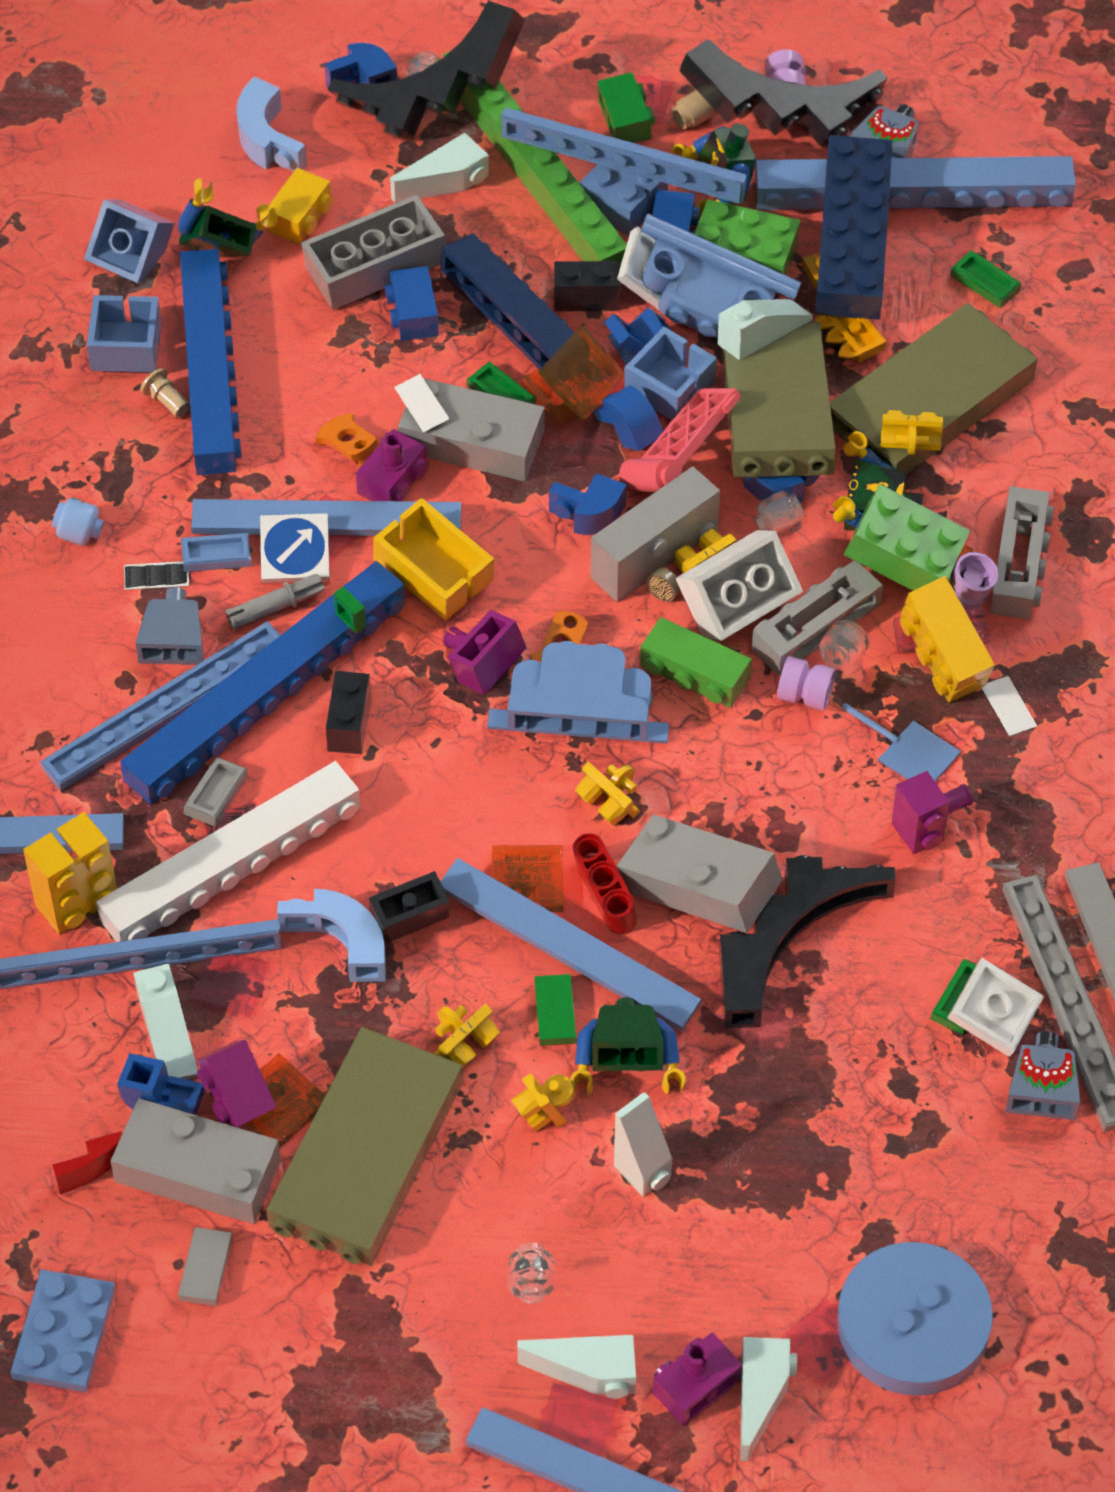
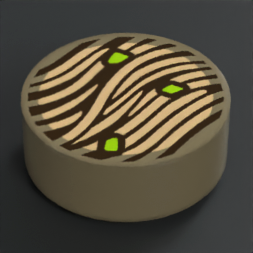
[646,568,681,602]

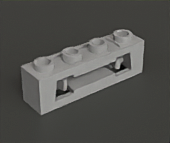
[990,486,1054,619]
[752,560,883,676]

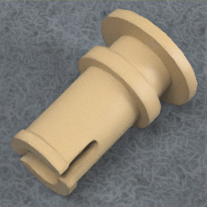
[141,368,191,419]

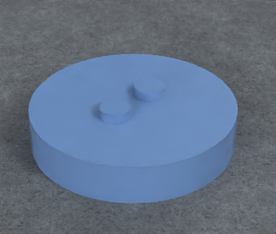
[837,1242,993,1395]

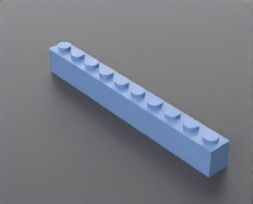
[755,156,1076,210]

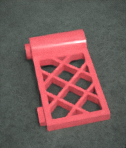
[619,388,741,492]

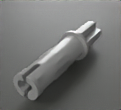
[225,574,325,630]

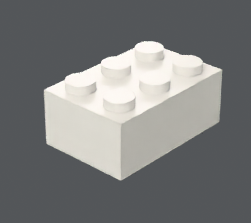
[675,530,803,641]

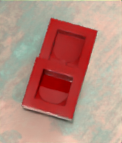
[53,1131,122,1194]

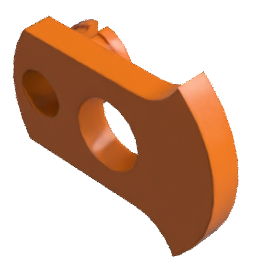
[315,413,378,467]
[530,611,588,663]

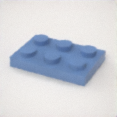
[10,1269,116,1393]

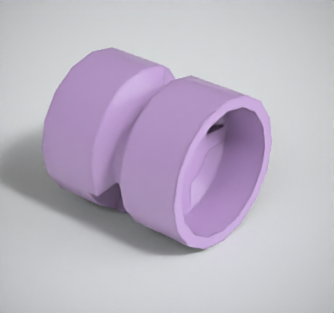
[764,49,807,85]
[948,552,999,613]
[777,656,836,712]

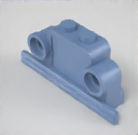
[640,214,801,339]
[487,641,669,744]

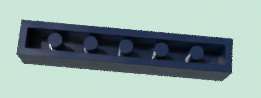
[441,233,589,386]

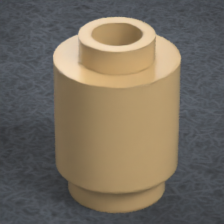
[672,90,718,130]

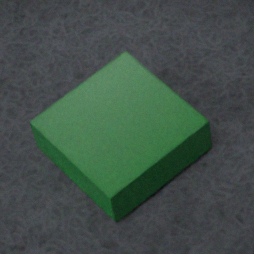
[334,586,366,634]

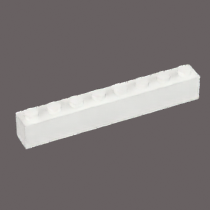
[96,761,361,942]

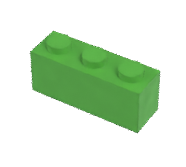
[640,617,752,708]

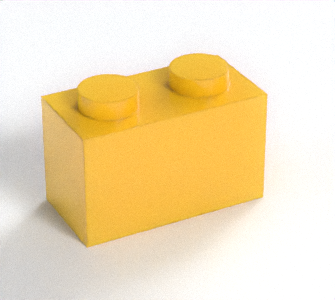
[267,168,333,245]

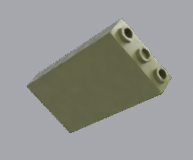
[830,302,1038,475]
[721,322,836,477]
[266,1027,463,1267]

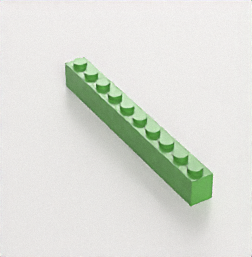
[443,51,627,271]

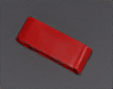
[572,833,638,934]

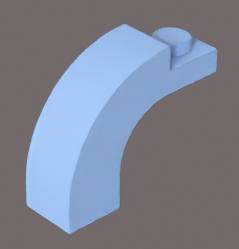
[237,76,306,171]
[277,889,386,982]

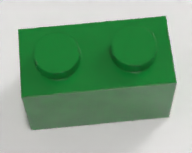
[597,72,655,143]

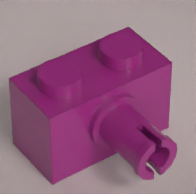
[356,429,428,501]
[443,610,527,695]
[891,771,974,854]
[197,1040,276,1127]
[653,1332,743,1426]

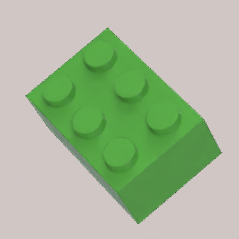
[694,199,800,276]
[843,484,970,591]

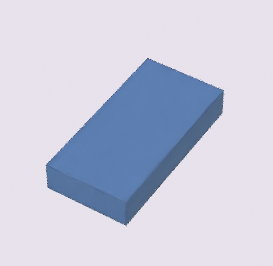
[181,533,251,572]

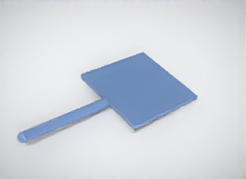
[842,703,961,781]

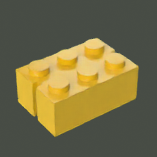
[373,497,494,621]
[899,576,995,703]
[23,812,117,935]

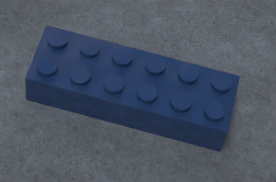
[815,135,893,320]

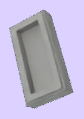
[184,757,248,827]
[178,1227,232,1306]

